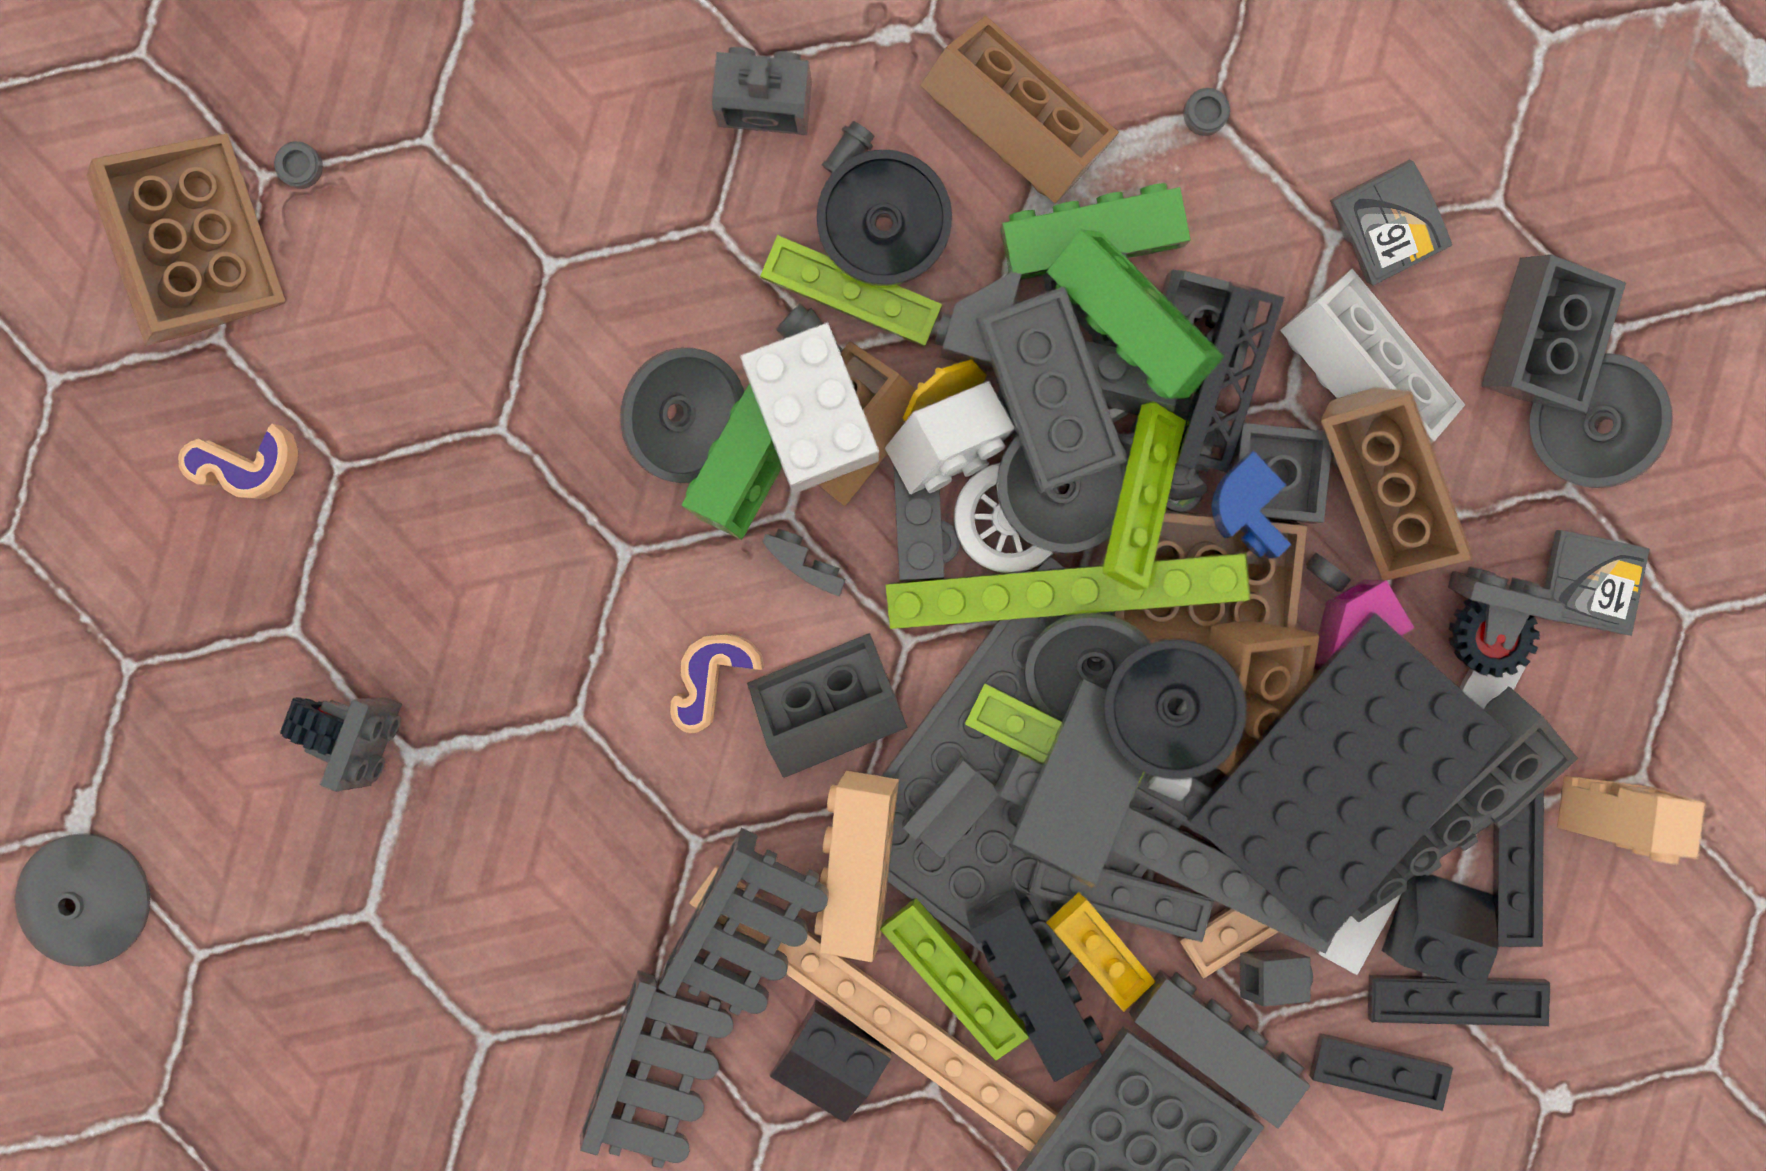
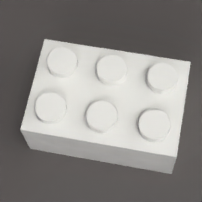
[741,323,879,494]

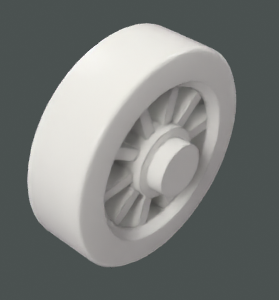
[954,463,1061,573]

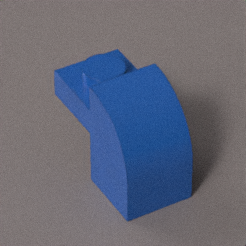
[1212,452,1291,559]

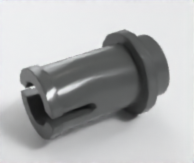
[822,121,875,174]

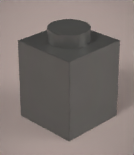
[1240,949,1313,1006]

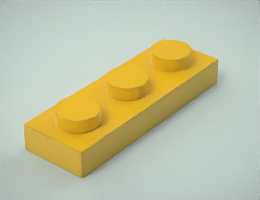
[1046,892,1156,1012]

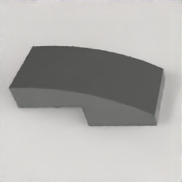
[763,529,846,597]

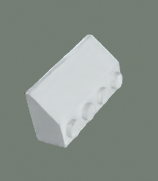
[1280,269,1465,443]

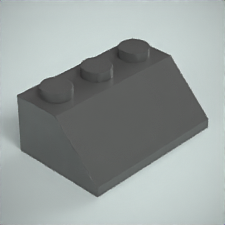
[1482,254,1626,413]
[747,633,908,778]

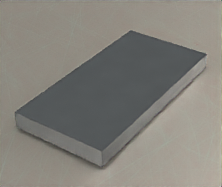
[976,286,1127,493]
[1008,679,1143,887]

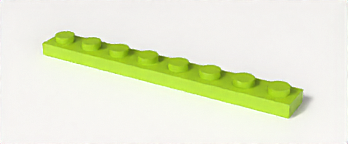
[886,553,1251,629]

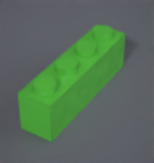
[1000,183,1191,280]
[1047,230,1225,398]
[681,383,782,540]

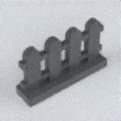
[658,828,829,1016]
[580,970,733,1169]

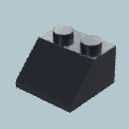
[1381,874,1499,991]
[770,1000,891,1122]

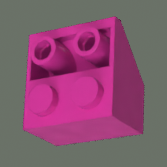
[1314,579,1414,670]

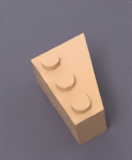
[1557,775,1705,864]

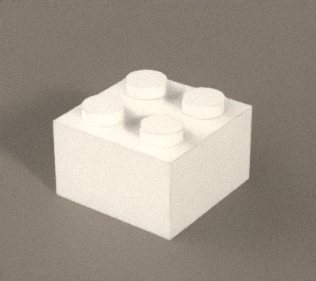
[885,381,1015,494]

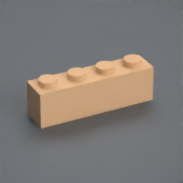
[815,771,899,962]

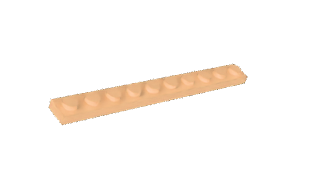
[689,865,1058,1151]

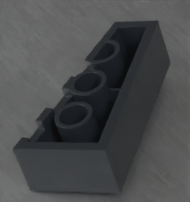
[966,889,1104,1082]

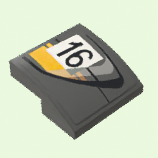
[1330,159,1452,286]
[1540,530,1650,636]

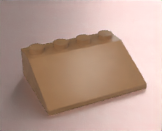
[87,133,286,346]
[1112,510,1307,647]

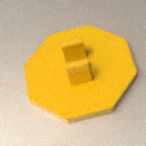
[903,359,987,422]

